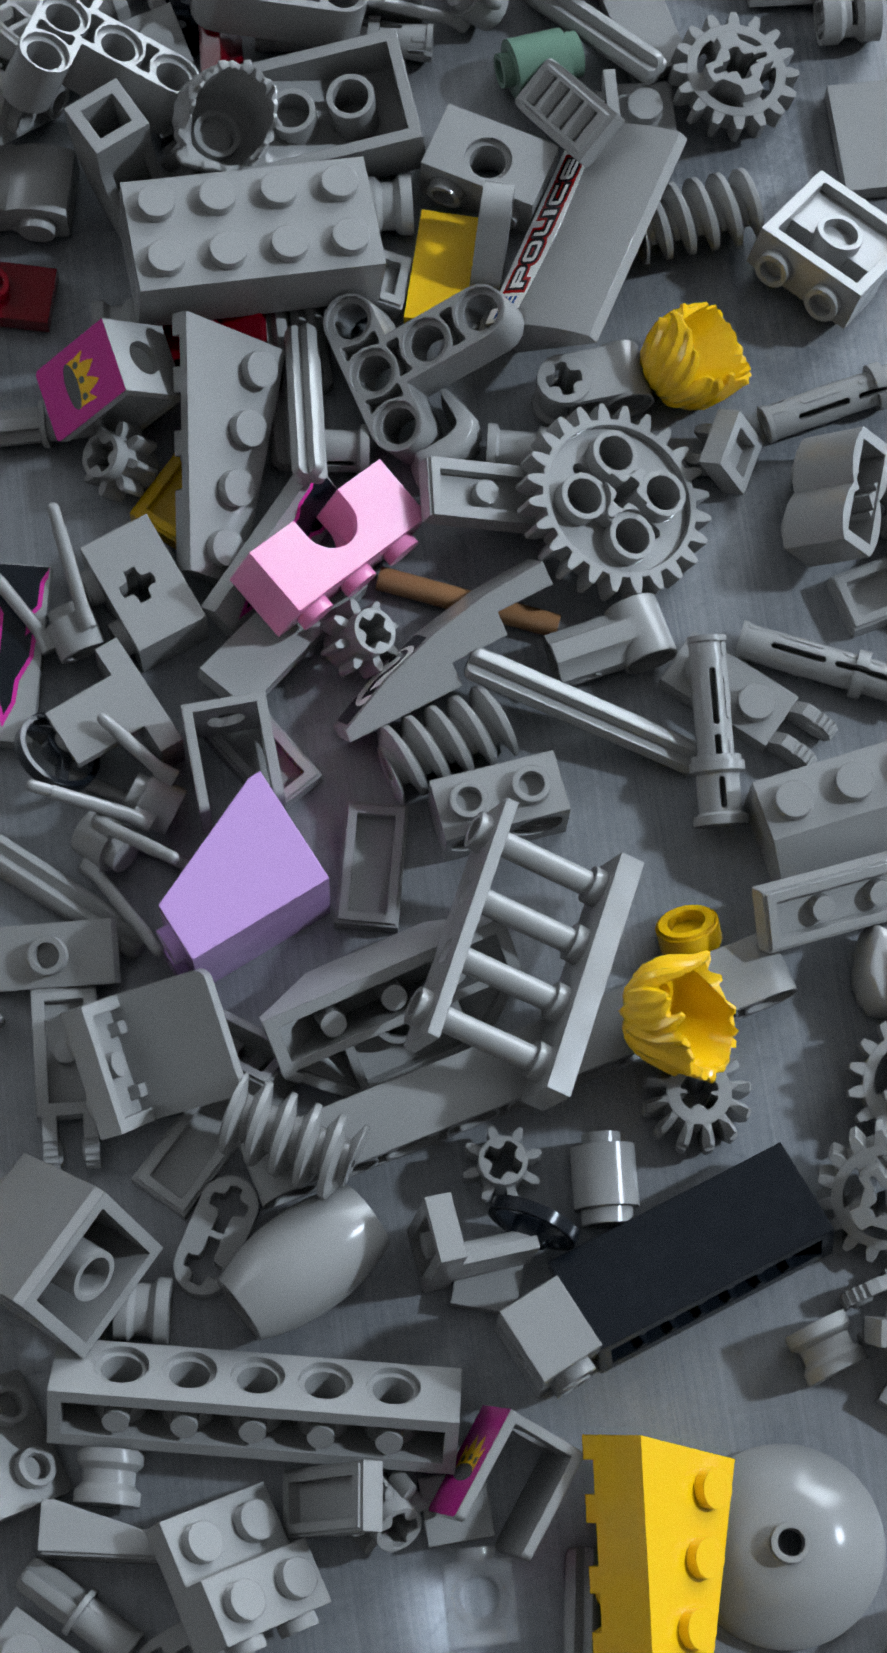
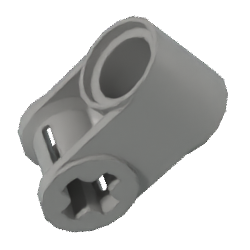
[531,340,654,427]

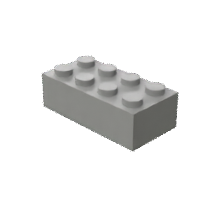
[118,156,387,326]

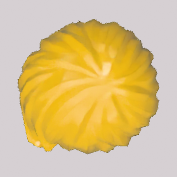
[640,301,752,411]
[618,950,739,1083]

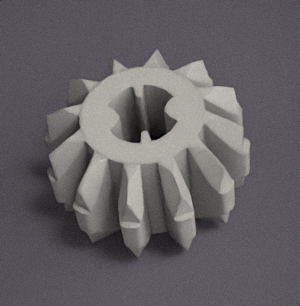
[641,1058,752,1155]

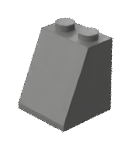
[0,1152,163,1359]

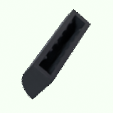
[548,1142,834,1374]

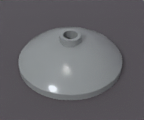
[717,1444,886,1651]

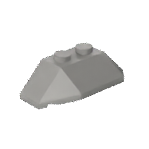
[259,915,524,1097]

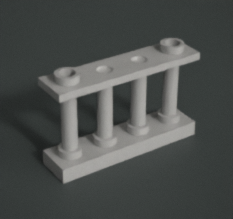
[403,797,645,1112]

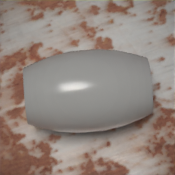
[217,1185,390,1341]

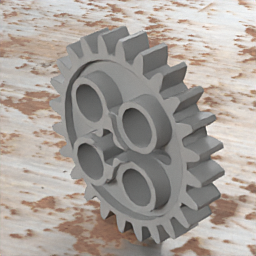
[516,403,711,601]

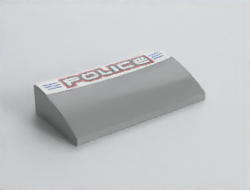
[484,123,687,353]

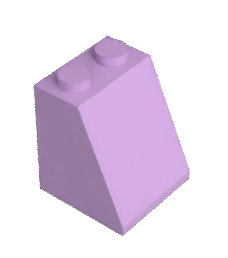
[156,771,331,983]

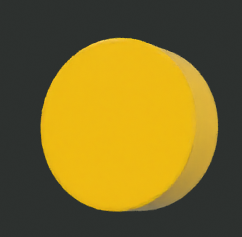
[655,905,723,955]

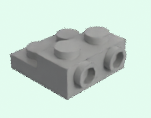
[746,170,887,329]
[145,1481,332,1653]

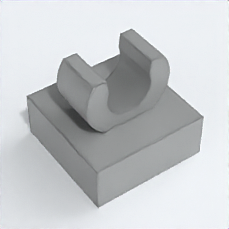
[683,409,764,495]

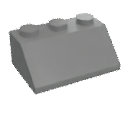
[744,741,887,881]

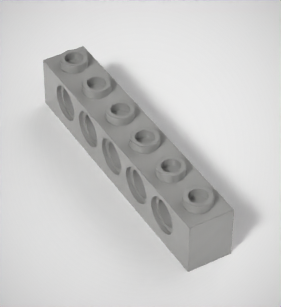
[47,1340,462,1475]

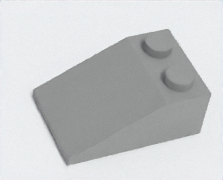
[243,28,425,179]

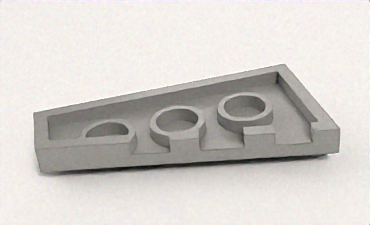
[172,311,285,585]

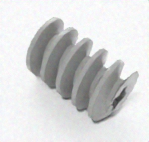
[638,167,764,265]
[377,685,519,805]
[219,1072,370,1200]

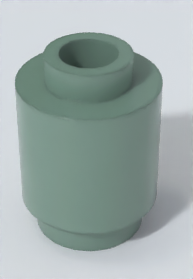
[494,27,585,98]

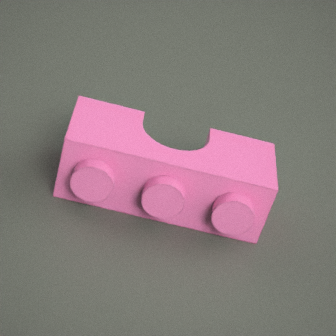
[230,459,422,637]

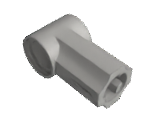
[543,593,678,686]

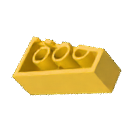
[582,1434,735,1653]

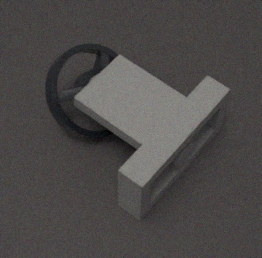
[14,637,185,792]
[407,1192,580,1293]

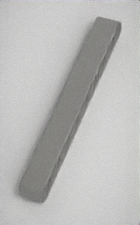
[239,933,798,1209]

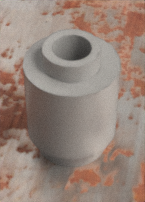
[569,1130,640,1229]

